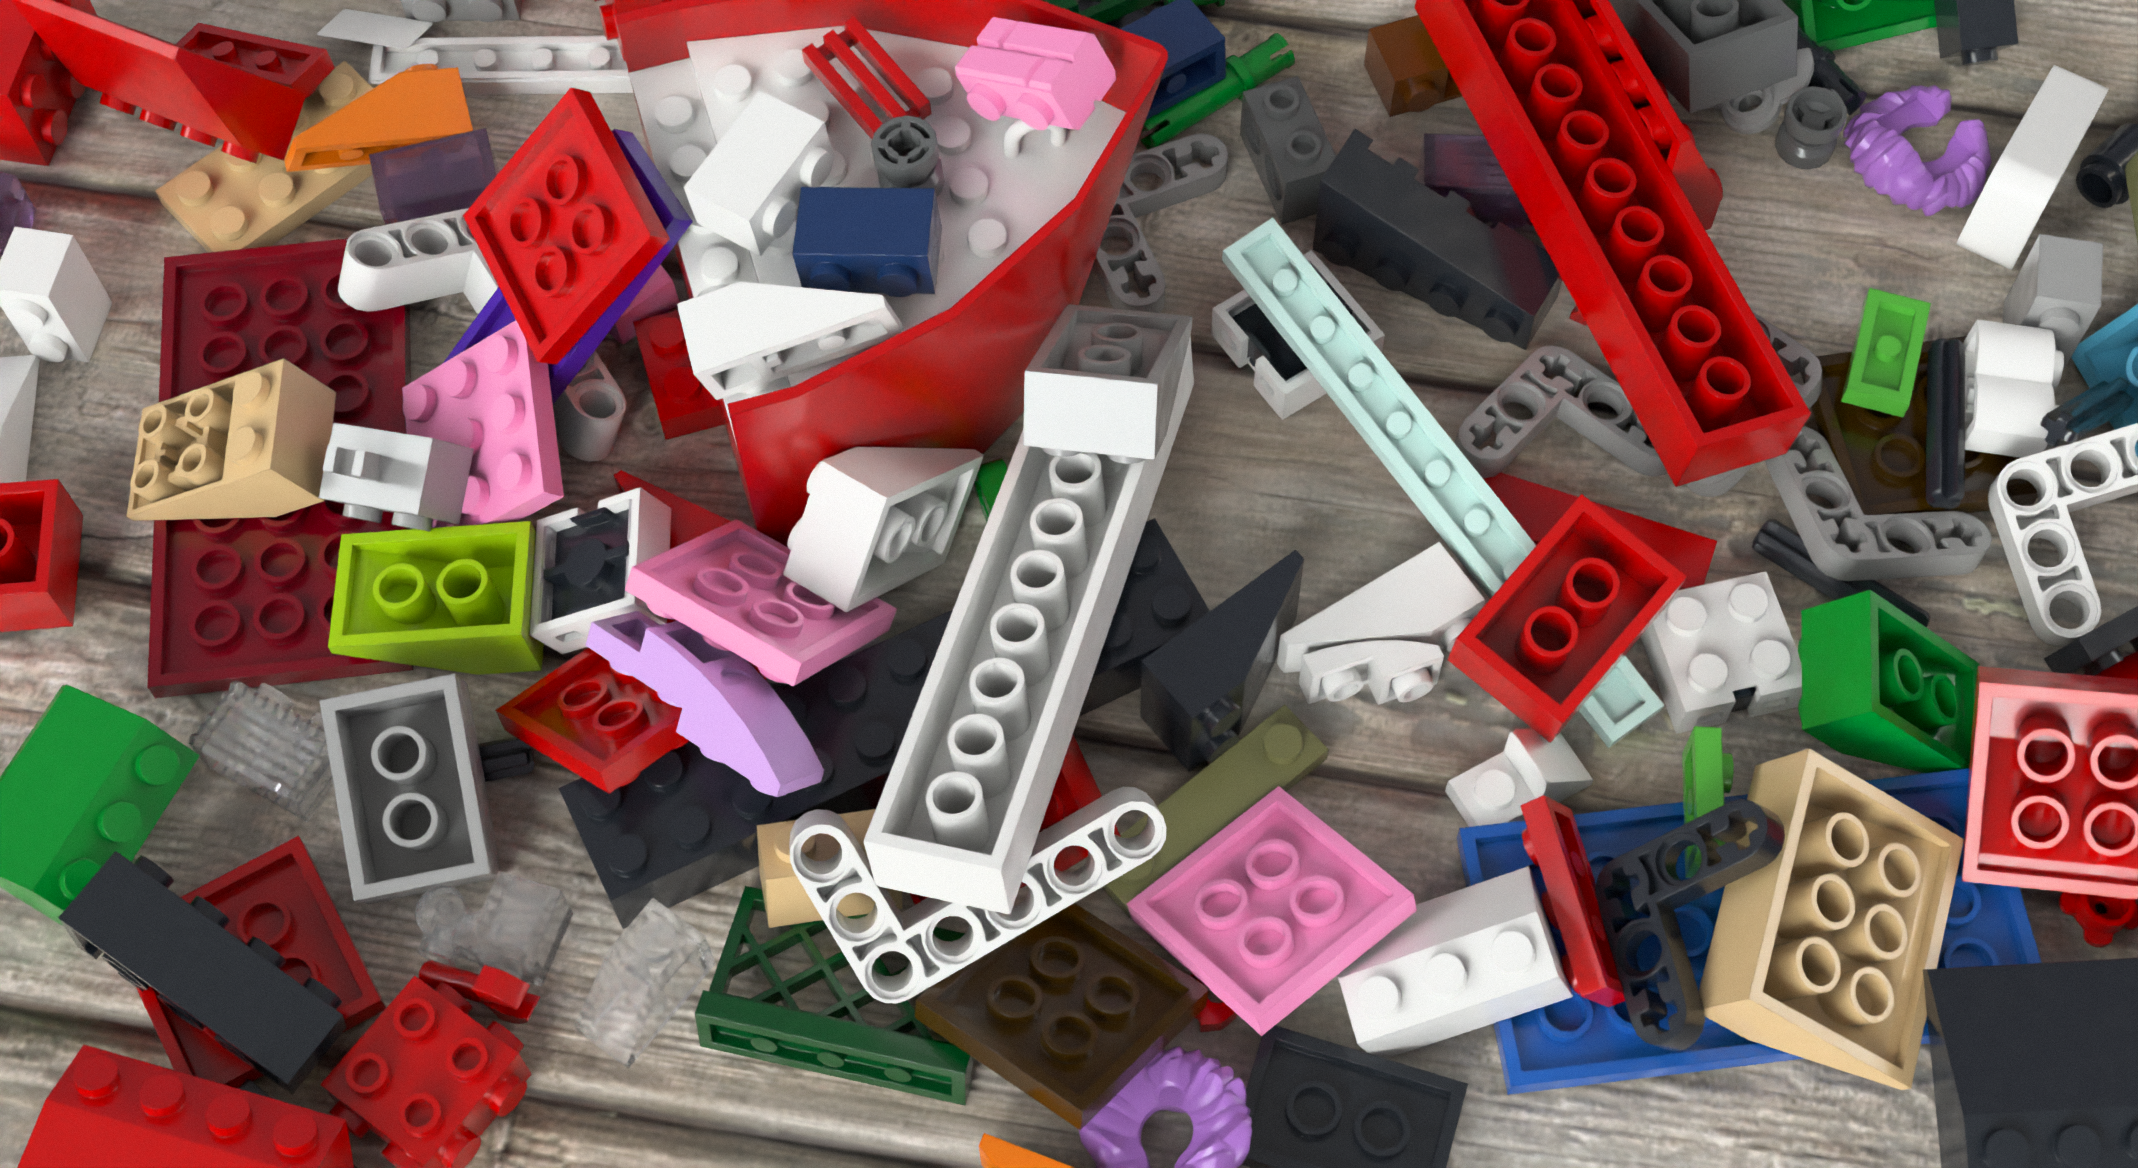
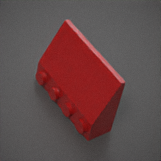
[10,0,307,163]
[1573,0,1723,230]
[1962,666,2138,900]
[17,1044,354,1168]

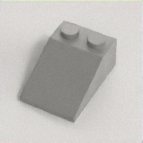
[1023,304,1192,464]

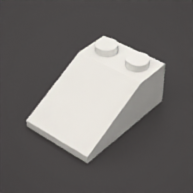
[783,447,984,612]

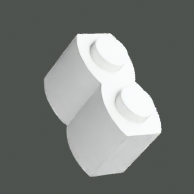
[1963,319,2064,458]

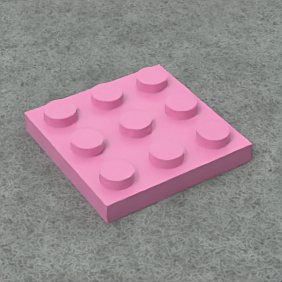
[402,320,564,528]
[625,519,897,686]
[1127,786,1417,1036]

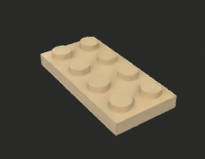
[155,61,390,253]

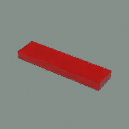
[1483,472,1717,590]

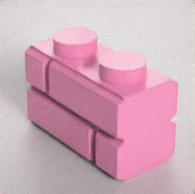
[955,17,1116,130]

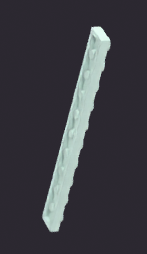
[1222,217,1664,748]

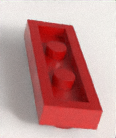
[176,23,335,98]
[1520,795,1625,1007]

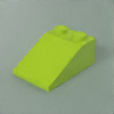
[328,521,544,675]

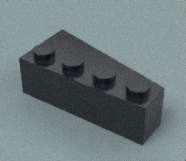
[1312,128,1562,350]
[58,851,346,1095]

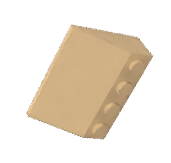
[1699,748,1964,1090]

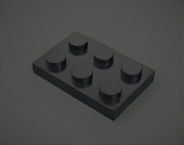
[1242,1025,1468,1168]

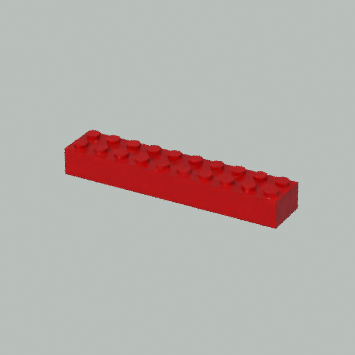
[1414,0,1811,487]

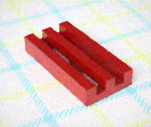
[802,16,932,139]

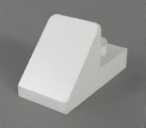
[1445,728,1593,827]

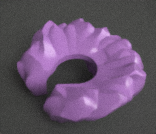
[1843,85,1992,217]
[1079,1046,1252,1168]

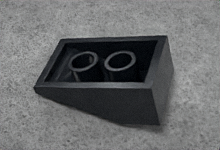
[1140,550,1304,772]

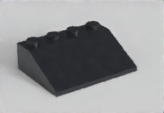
[1923,958,2138,1168]

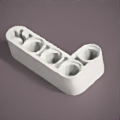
[1956,65,2109,270]

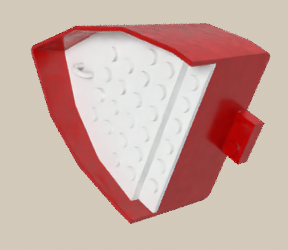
[614,0,1168,547]

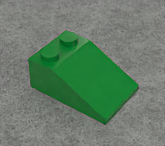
[1798,590,1980,773]

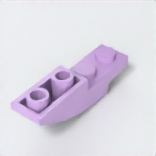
[585,611,824,797]

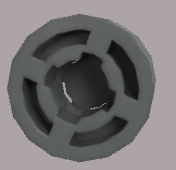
[1775,86,1847,170]
[871,116,945,198]

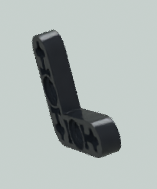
[1595,799,1785,1051]

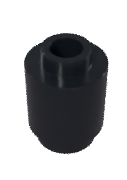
[2076,123,2138,208]

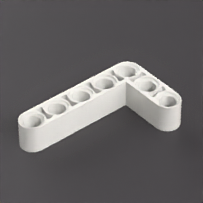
[338,208,627,462]
[1988,423,2138,647]
[789,787,1167,1004]

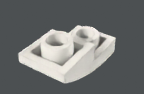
[1299,640,1444,705]

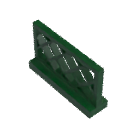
[695,886,975,1106]

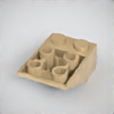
[126,358,336,521]

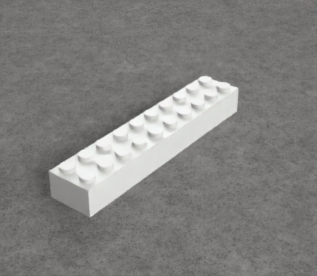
[863,337,1194,914]

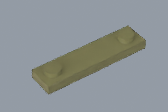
[1101,704,1329,918]

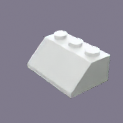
[1338,866,1573,1059]

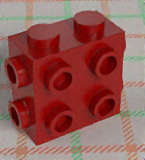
[320,975,532,1168]

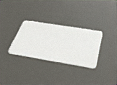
[317,9,433,49]

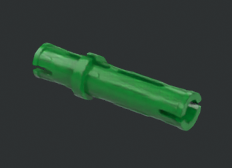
[1140,33,1295,149]

